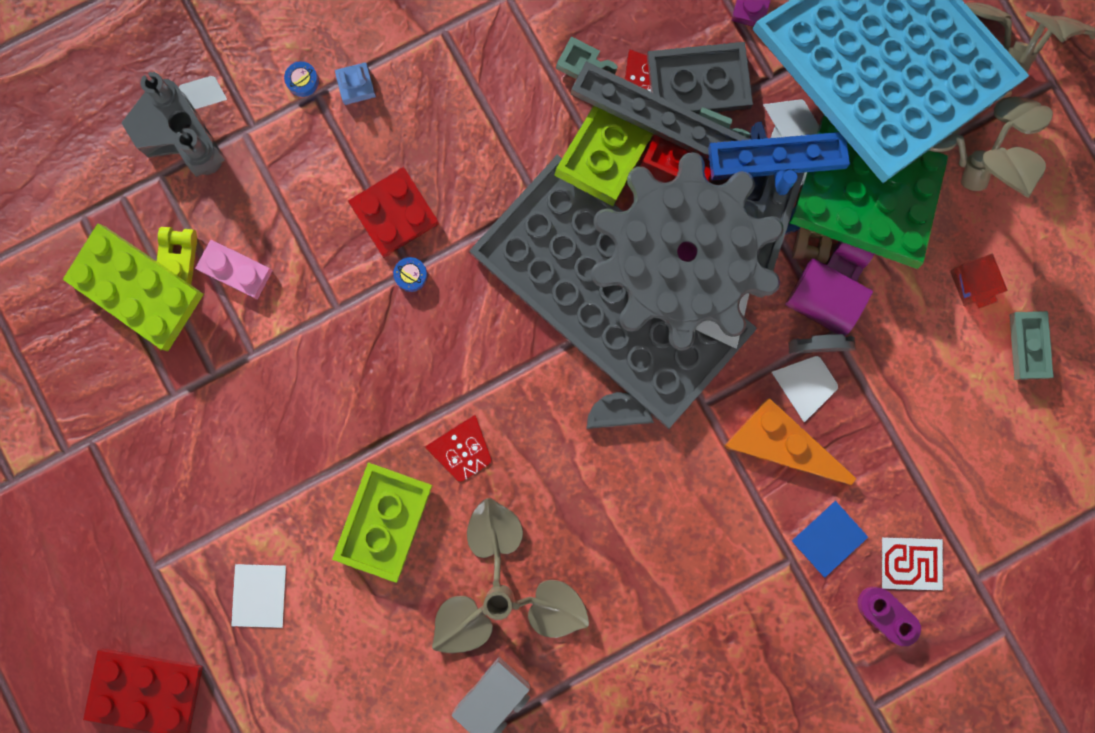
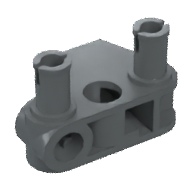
[121,72,225,177]

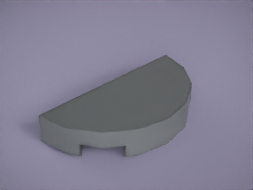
[788,335,856,354]
[586,392,654,429]

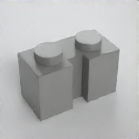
[451,657,530,733]

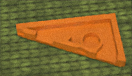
[724,398,857,485]

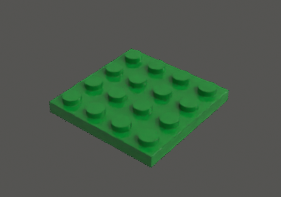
[790,114,949,269]

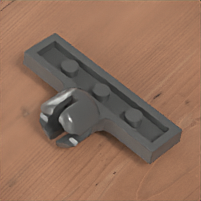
[746,172,805,298]

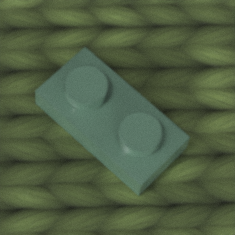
[1009,311,1054,380]

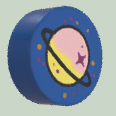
[284,61,319,97]
[393,257,428,292]

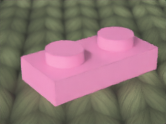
[195,240,273,300]

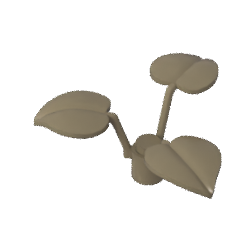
[965,2,1095,81]
[929,97,1053,198]
[432,498,589,653]

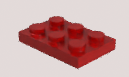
[83,648,203,733]

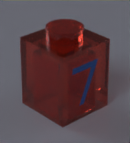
[950,253,1008,309]

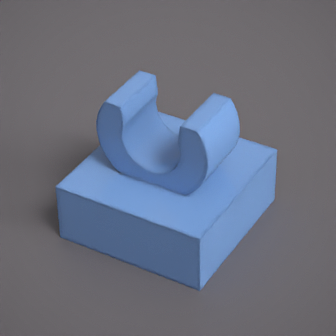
[335,62,376,105]

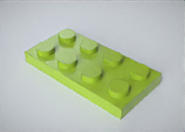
[63,223,204,351]

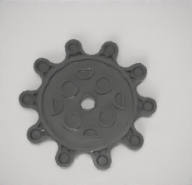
[591,152,784,350]

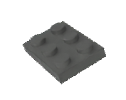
[647,42,753,114]

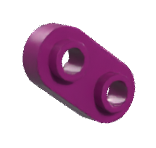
[858,587,921,646]

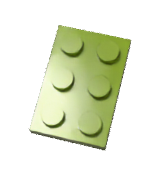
[554,106,653,206]
[332,462,433,583]

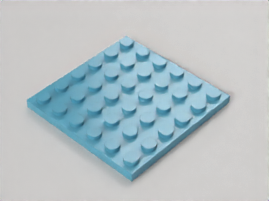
[752,0,1029,183]

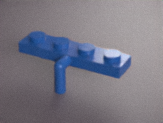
[708,132,850,195]

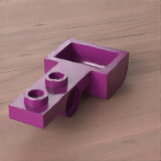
[785,241,875,336]

